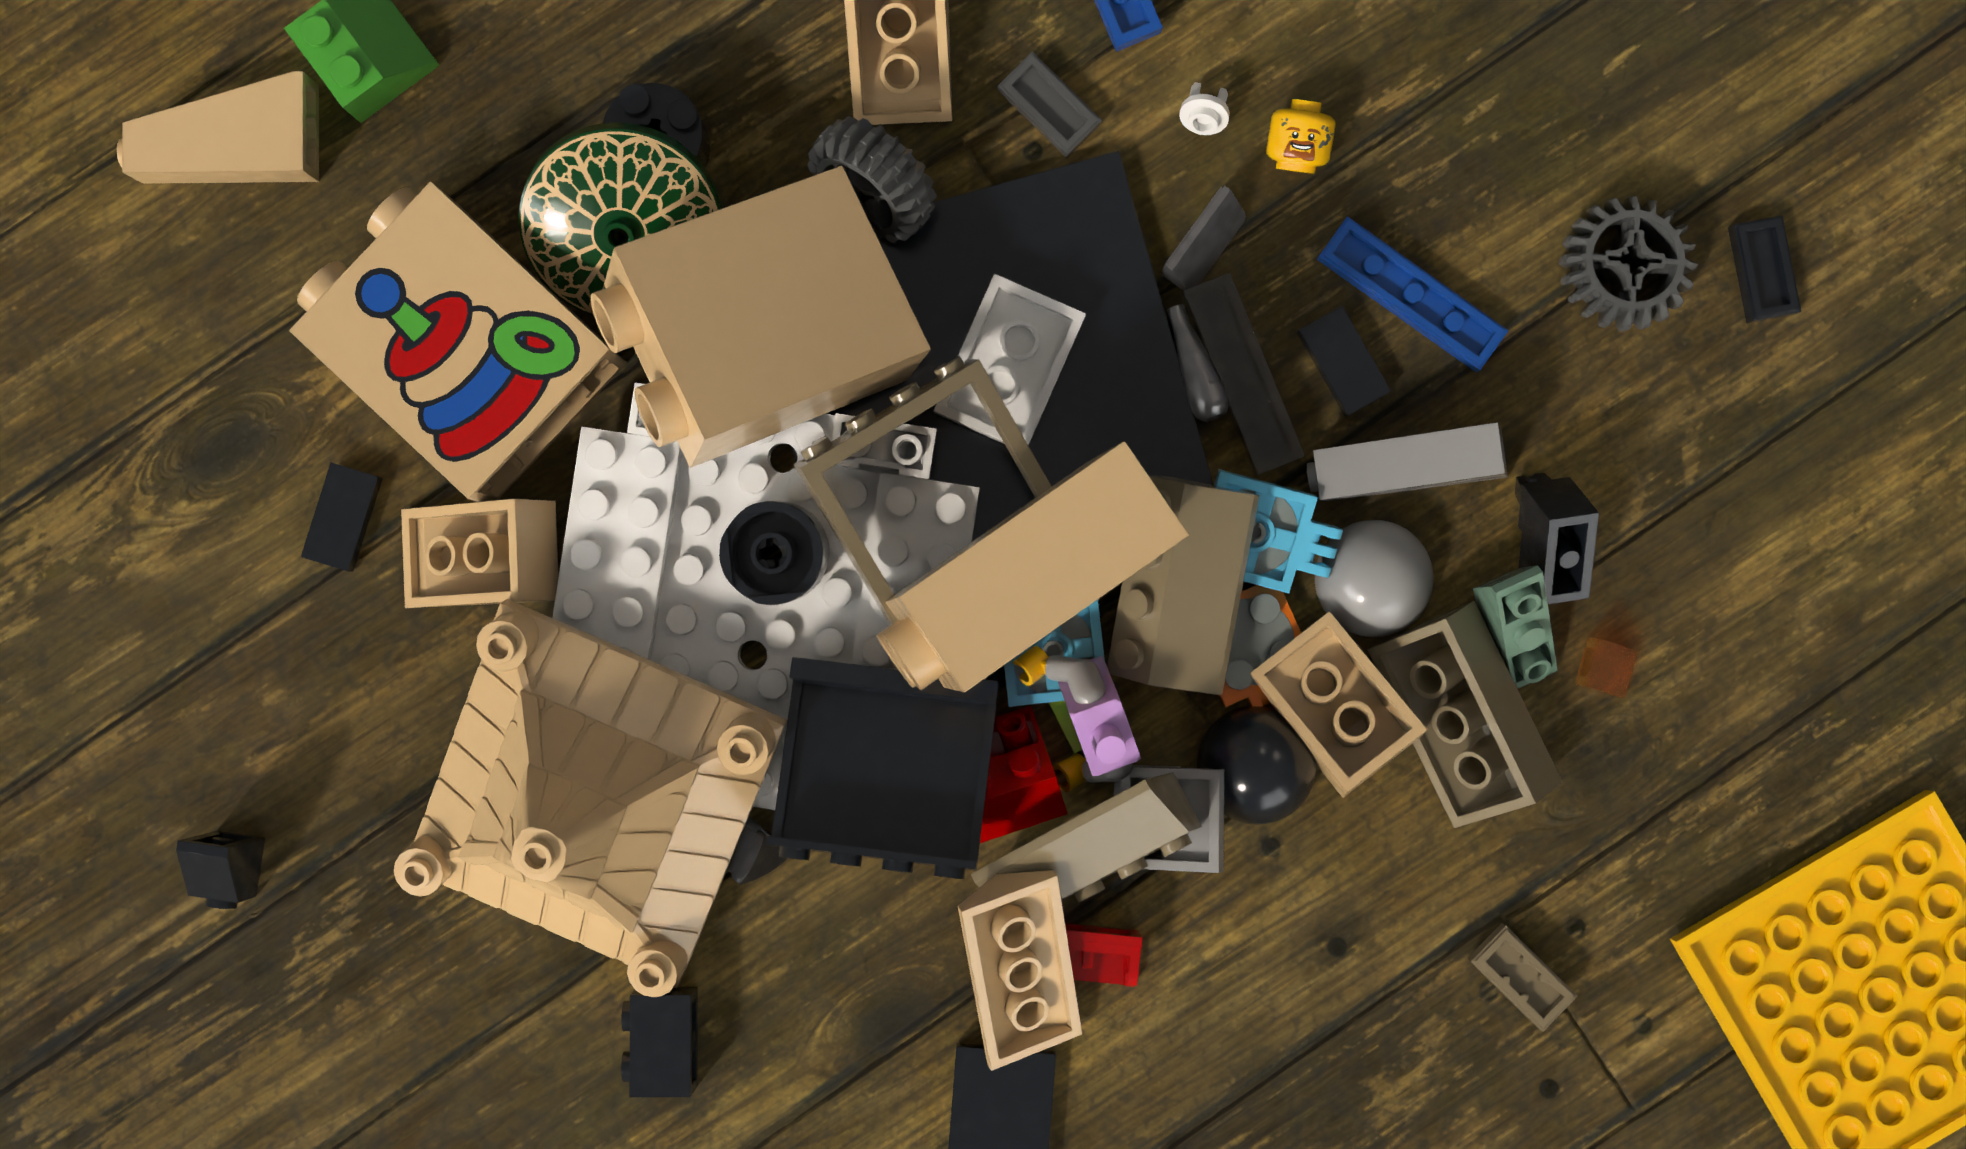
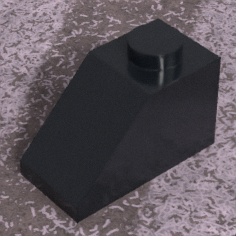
[176,831,265,909]

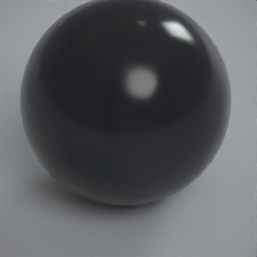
[1197,706,1317,825]

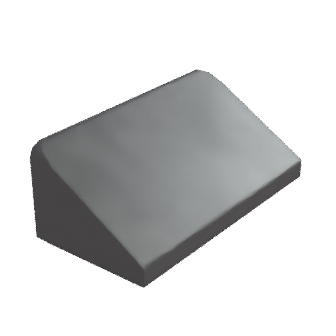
[1162,185,1246,294]

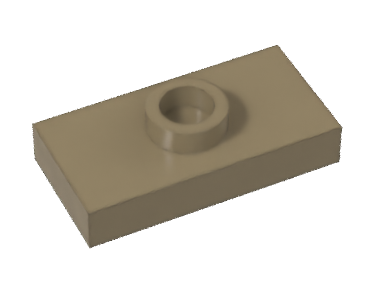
[1467,923,1578,1032]

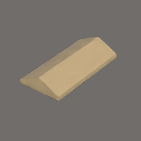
[958,870,1082,1071]

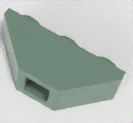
[1473,565,1558,689]

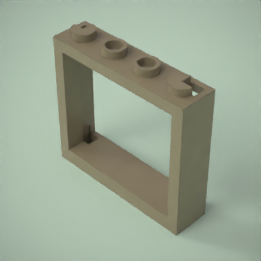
[794,356,1052,625]

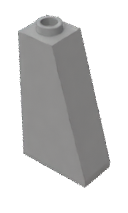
[1307,422,1508,501]

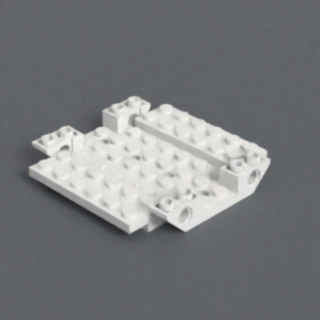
[552,383,980,810]

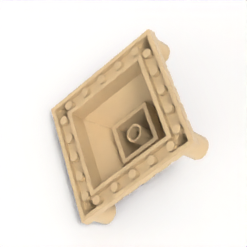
[394,599,787,997]

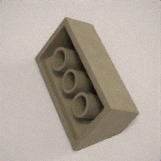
[1107,475,1260,695]
[1367,601,1562,828]
[971,772,1202,902]

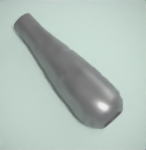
[1166,304,1229,422]

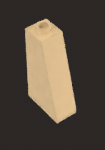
[117,71,319,184]

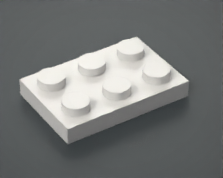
[934,274,1086,446]

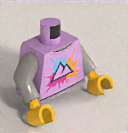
[1013,646,1141,792]

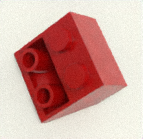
[980,705,1068,843]

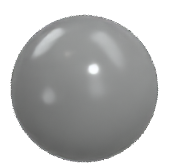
[1315,520,1434,638]

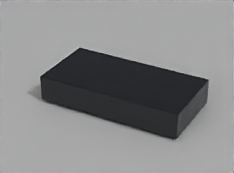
[1728,216,1801,323]
[1297,306,1391,417]
[301,462,383,572]

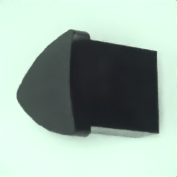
[727,816,787,885]

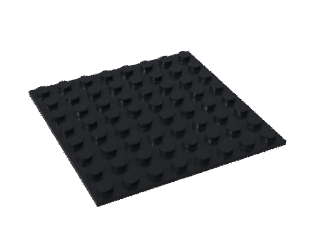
[791,151,1214,541]

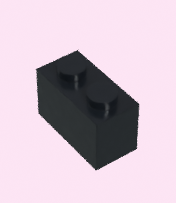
[621,987,698,1097]

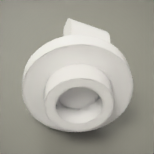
[1179,82,1230,135]

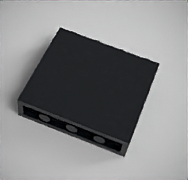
[766,657,999,879]

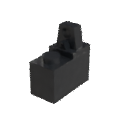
[1515,473,1599,604]

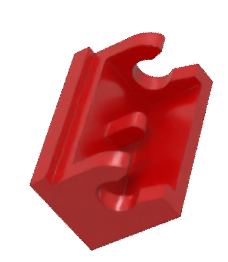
[1065,923,1143,987]

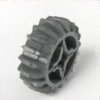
[807,116,937,243]
[1558,196,1698,332]

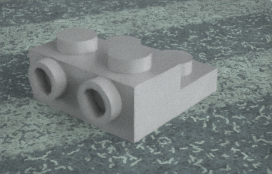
[1114,765,1224,873]

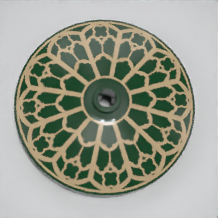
[519,122,722,316]

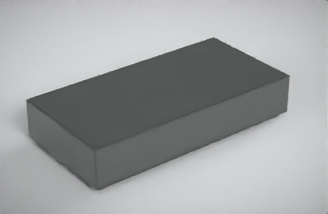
[998,51,1102,159]

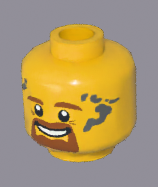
[1266,99,1336,174]

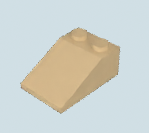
[844,0,952,125]
[401,499,558,608]
[1250,611,1428,798]

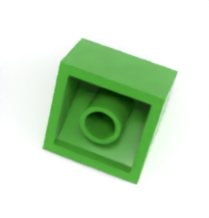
[284,0,440,123]

